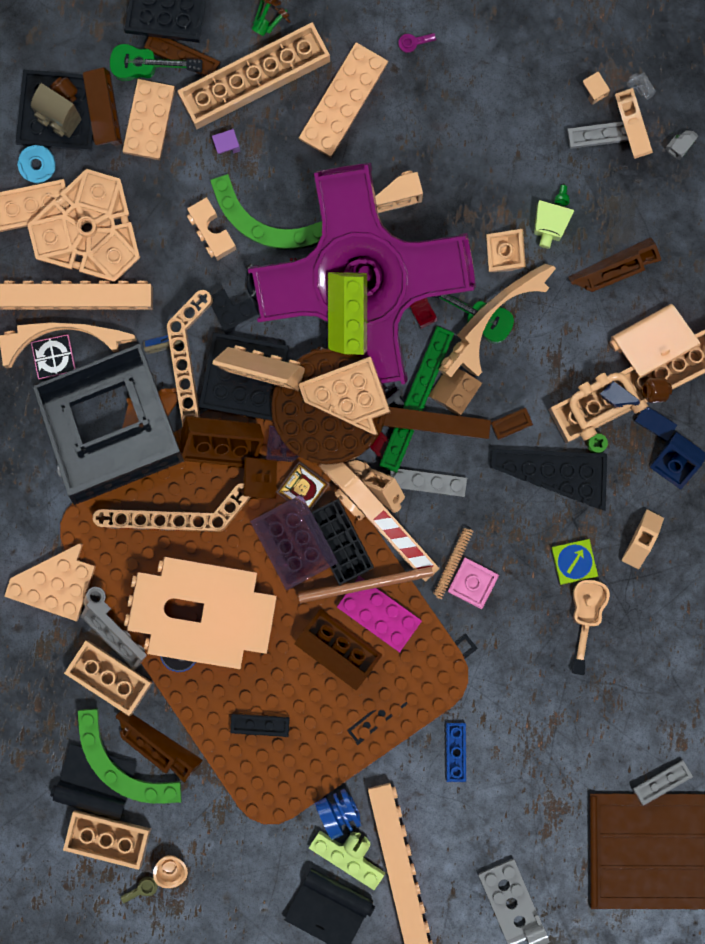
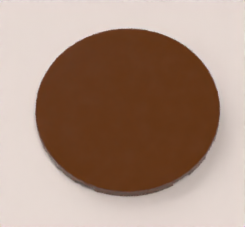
[272,349,386,465]

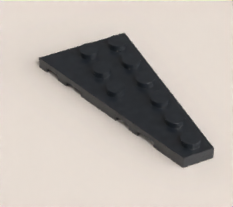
[491,449,607,511]

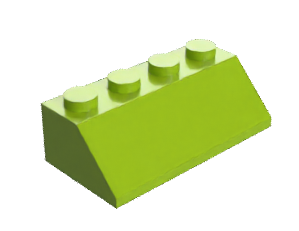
[328,272,367,355]

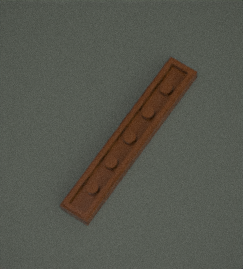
[383,407,491,440]

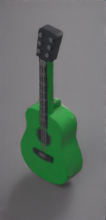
[110,44,203,81]
[433,294,514,344]

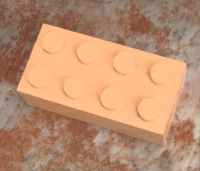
[64,640,153,716]
[63,810,151,870]

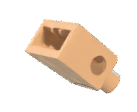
[361,469,405,513]

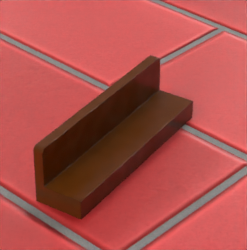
[83,67,122,146]

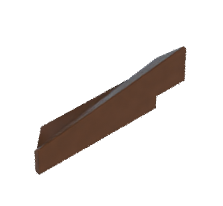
[568,238,662,292]
[116,711,203,783]

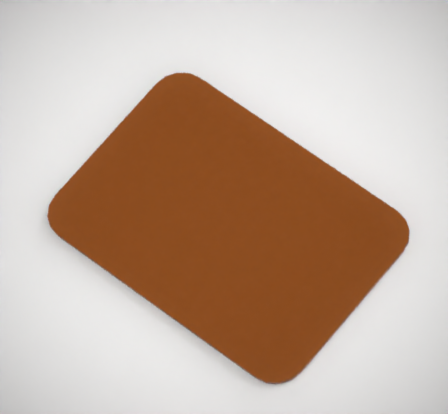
[60,410,468,824]

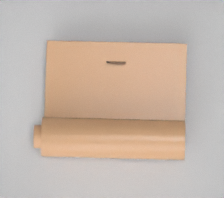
[610,304,701,378]

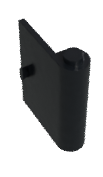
[50,744,138,821]
[284,868,375,944]

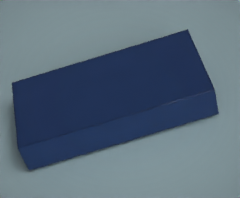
[634,407,677,442]

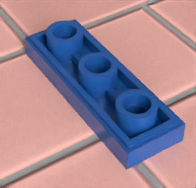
[446,723,466,782]

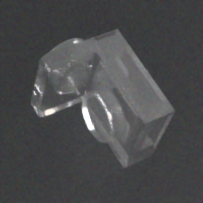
[626,72,656,100]

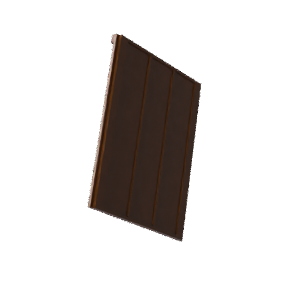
[589,794,705,909]

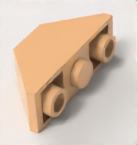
[621,510,664,570]

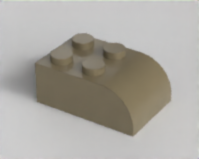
[31,83,82,138]

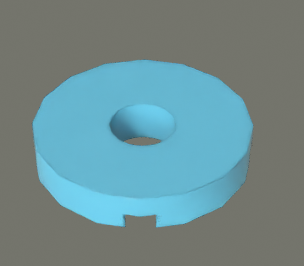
[17,145,56,183]

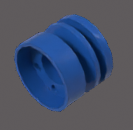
[315,788,362,840]

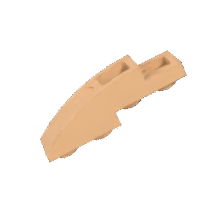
[615,88,653,159]

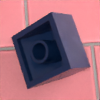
[650,432,705,490]

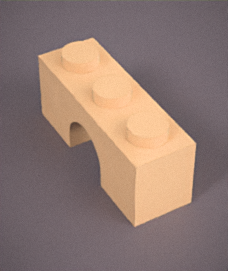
[187,197,237,261]

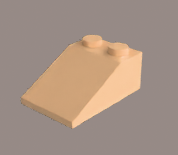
[375,171,423,213]

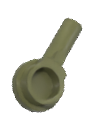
[121,876,158,903]

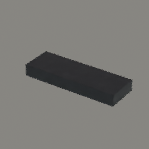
[230,714,290,737]

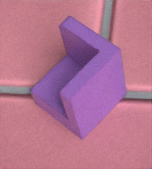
[212,129,240,154]

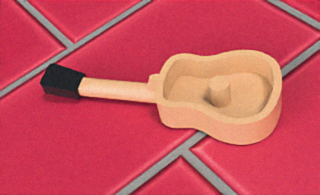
[572,580,610,675]

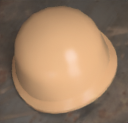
[153,855,188,888]

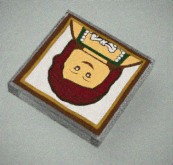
[276,462,330,515]

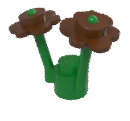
[251,0,291,36]

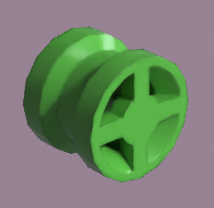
[587,434,608,453]

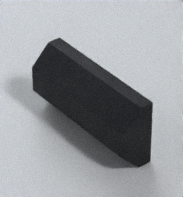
[304,499,374,585]

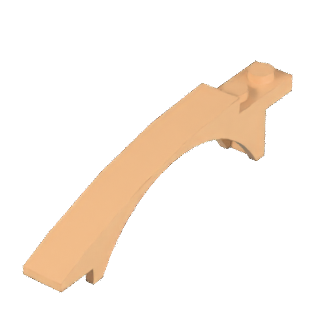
[438,264,556,377]
[0,323,137,368]

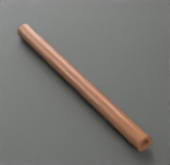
[298,567,433,603]

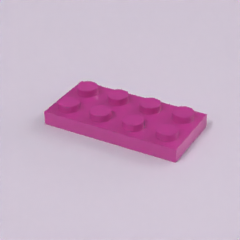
[337,576,422,652]

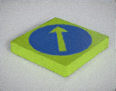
[551,539,598,585]

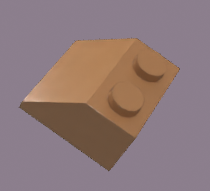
[428,369,482,416]

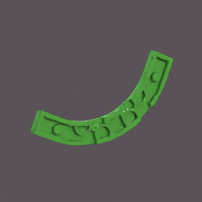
[210,174,322,250]
[78,709,182,804]

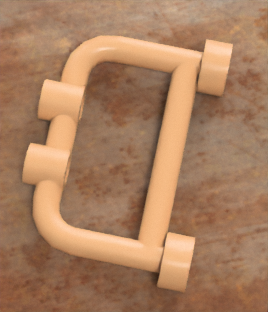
[570,373,648,441]

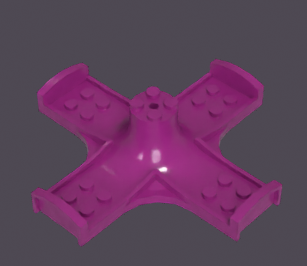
[248,162,476,384]

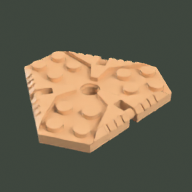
[27,169,140,282]

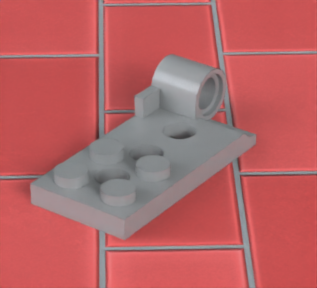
[80,587,147,670]
[478,858,550,944]

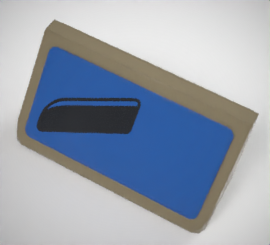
[143,335,183,355]

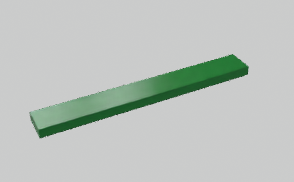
[379,326,454,473]

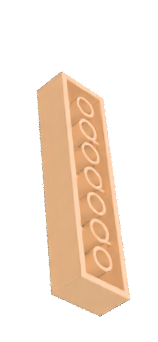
[178,22,330,130]

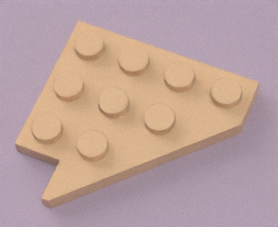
[298,357,391,435]
[4,544,96,621]

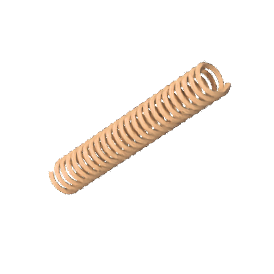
[433,528,474,599]

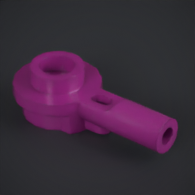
[399,33,436,53]

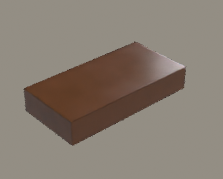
[491,408,533,440]

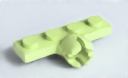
[309,831,385,890]

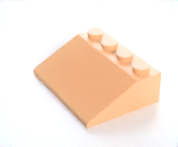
[212,345,305,391]

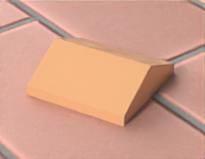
[486,229,526,272]

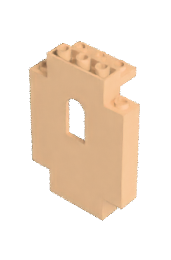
[124,557,277,669]

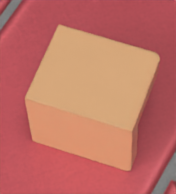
[583,71,610,105]

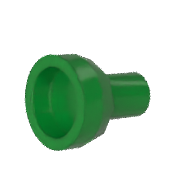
[554,185,570,206]

